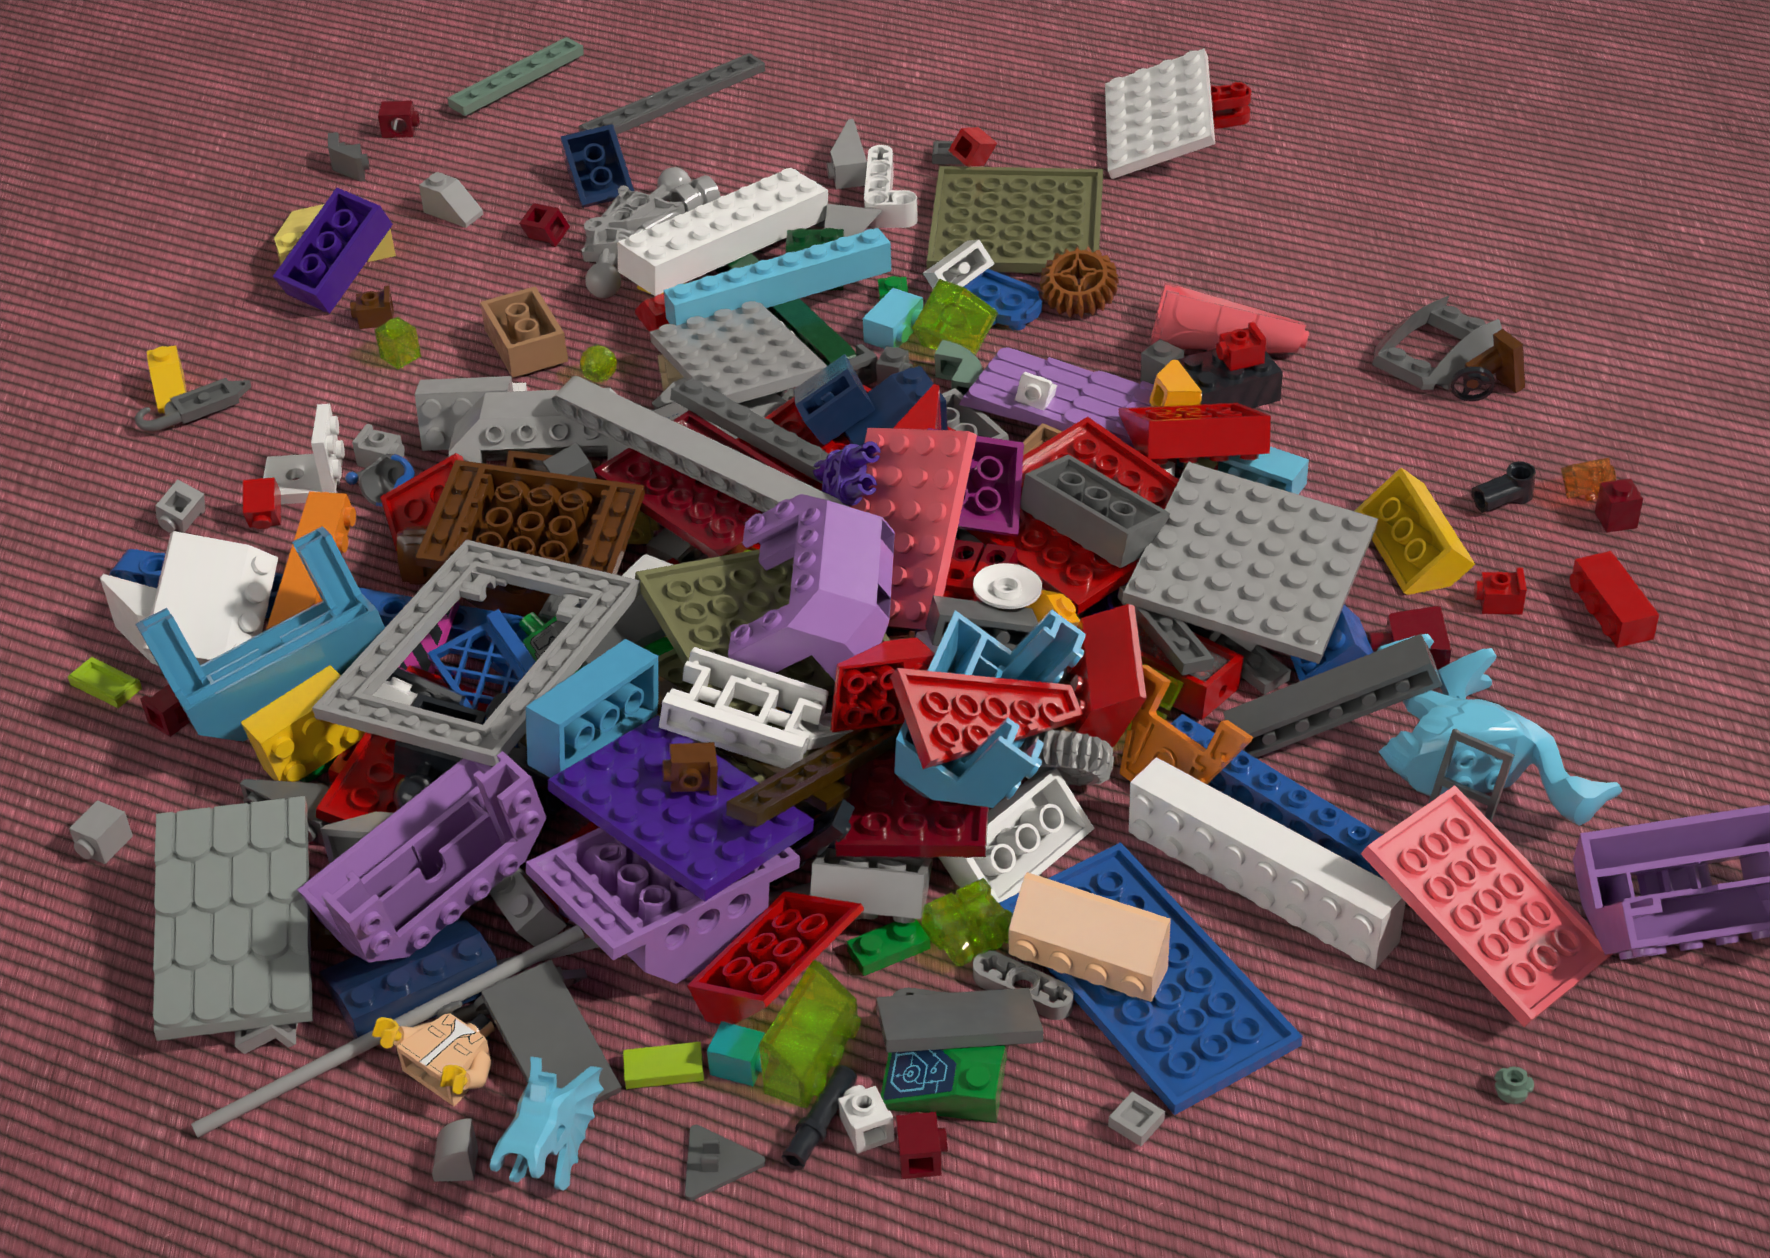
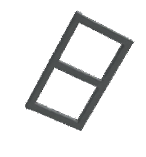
[1428,729,1514,823]

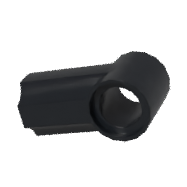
[1471,461,1536,513]

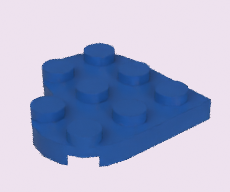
[944,269,1042,336]

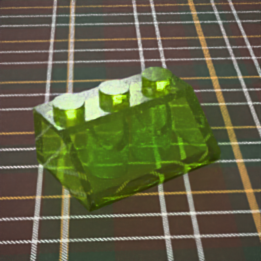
[759,960,861,1109]

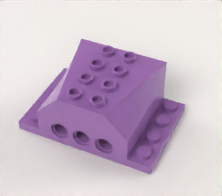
[526,828,800,984]

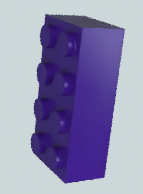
[273,188,393,314]

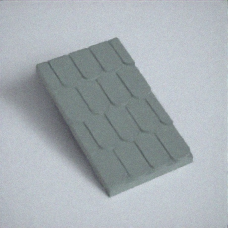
[153,796,313,1041]

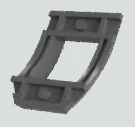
[1372,296,1502,390]

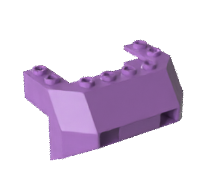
[728,494,895,681]
[297,751,546,962]
[1573,804,1770,960]

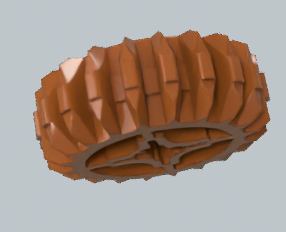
[1040,246,1119,319]

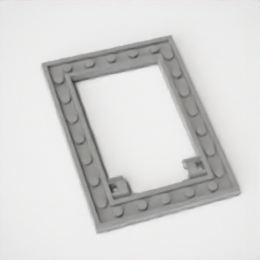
[312,540,640,766]

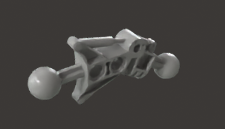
[581,167,691,299]

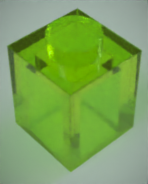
[375,317,421,370]

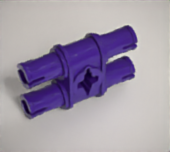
[813,441,881,506]

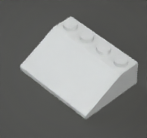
[142,531,278,665]

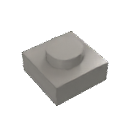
[1108,1091,1165,1146]

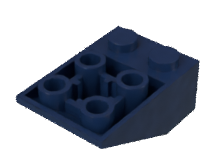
[794,354,876,445]

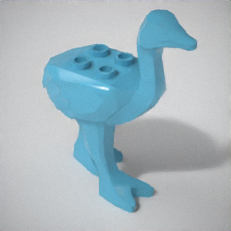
[1377,634,1622,826]

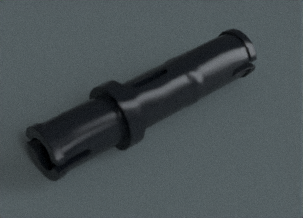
[781,1065,857,1170]

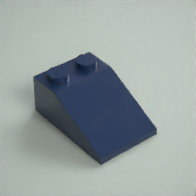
[561,124,634,208]
[843,366,948,446]

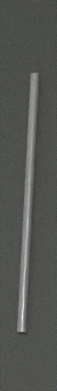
[191,925,585,1138]

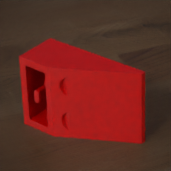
[830,637,935,732]

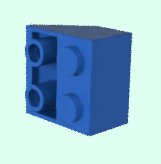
[1290,605,1374,681]

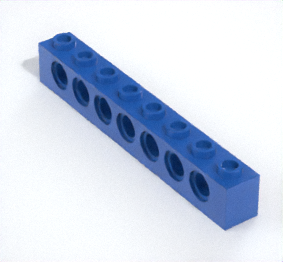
[1171,714,1386,881]

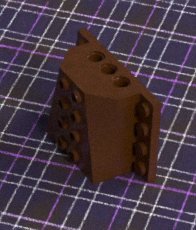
[415,460,645,617]

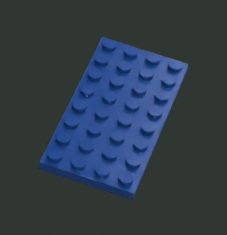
[998,842,1303,1115]

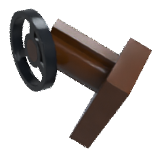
[1451,329,1525,401]

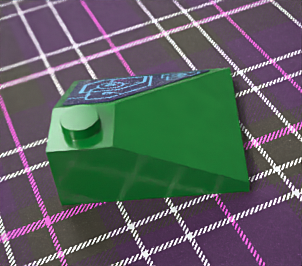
[881,1045,1009,1123]

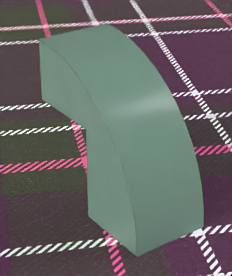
[935,340,983,395]

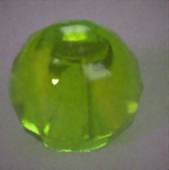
[579,345,617,382]

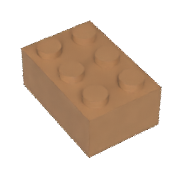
[480,286,568,378]

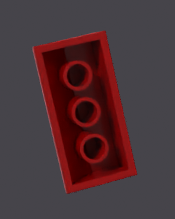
[1067,604,1147,747]

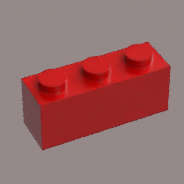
[1569,551,1659,648]

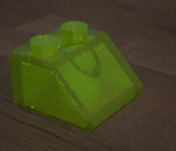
[912,279,998,356]

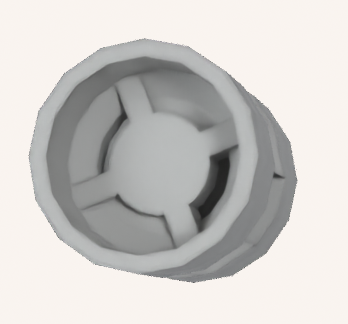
[669,175,721,212]

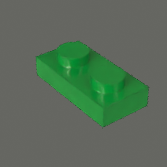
[846,919,931,976]

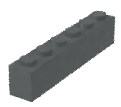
[1223,634,1442,758]

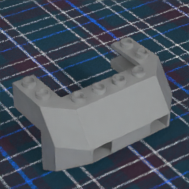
[449,388,629,464]

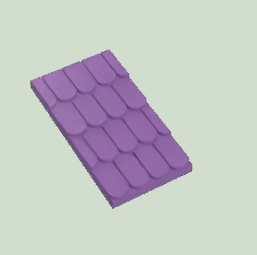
[958,348,1154,449]

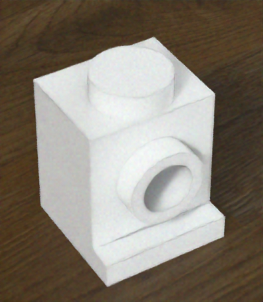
[838,1085,894,1154]

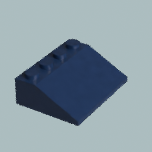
[319,916,498,1039]

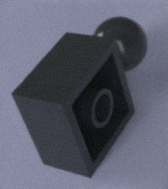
[393,694,486,810]

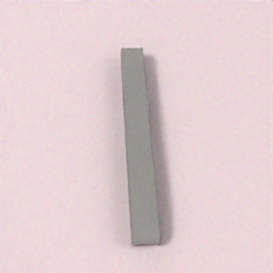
[551,376,849,512]

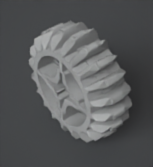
[1019,730,1114,786]

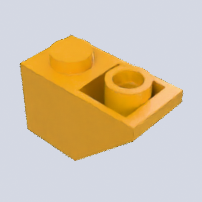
[1149,360,1202,407]

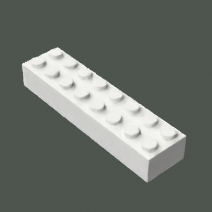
[617,167,828,296]
[1129,757,1405,970]

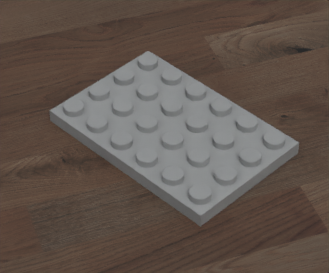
[650,301,827,403]

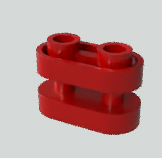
[1210,82,1252,129]

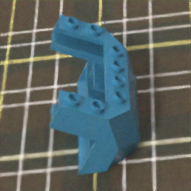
[135,526,385,742]
[895,610,1086,808]

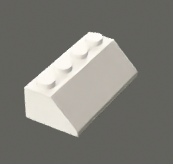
[939,768,1094,910]

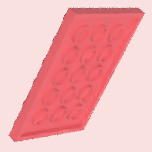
[851,428,977,631]
[1361,786,1613,1027]

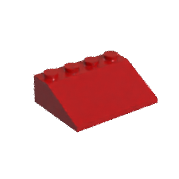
[1118,403,1271,464]
[687,891,864,1025]

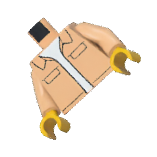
[372,1013,494,1106]

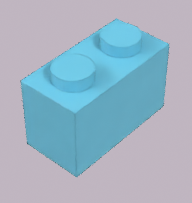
[863,288,925,349]

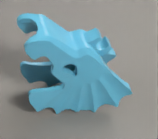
[490,1057,604,1191]

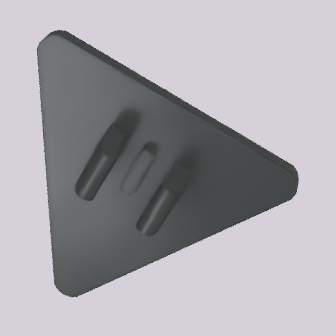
[685,1124,766,1201]

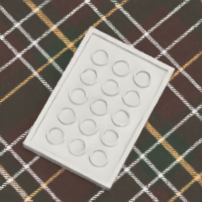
[1105,48,1215,179]

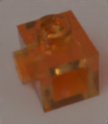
[1561,458,1616,502]

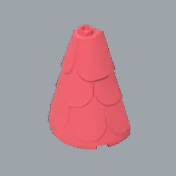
[1150,282,1309,353]

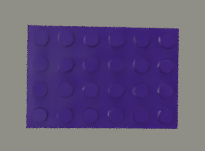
[548,715,814,902]

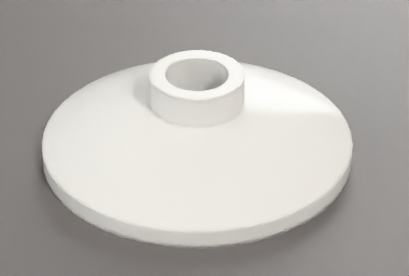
[973,563,1042,609]

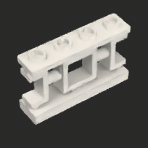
[659,647,829,769]

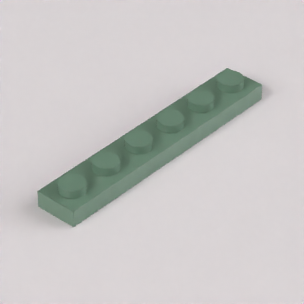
[447,37,584,116]

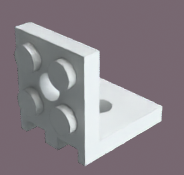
[263,404,345,504]

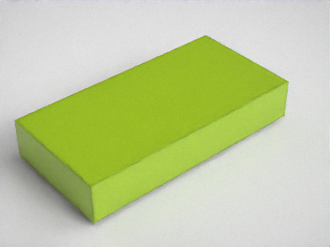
[68,657,142,709]
[623,1042,704,1089]

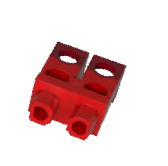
[943,540,1019,602]

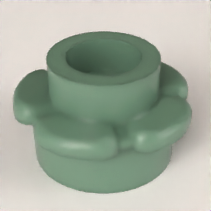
[1494,1066,1534,1104]

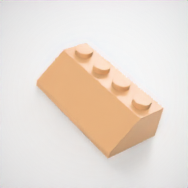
[1009,872,1171,1002]

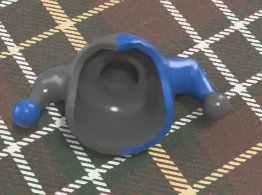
[345,454,416,507]

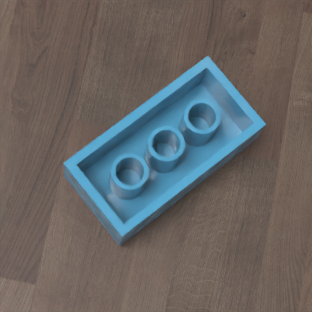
[525,639,658,778]

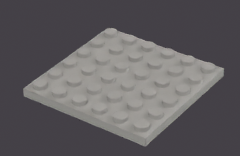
[1122,462,1378,664]

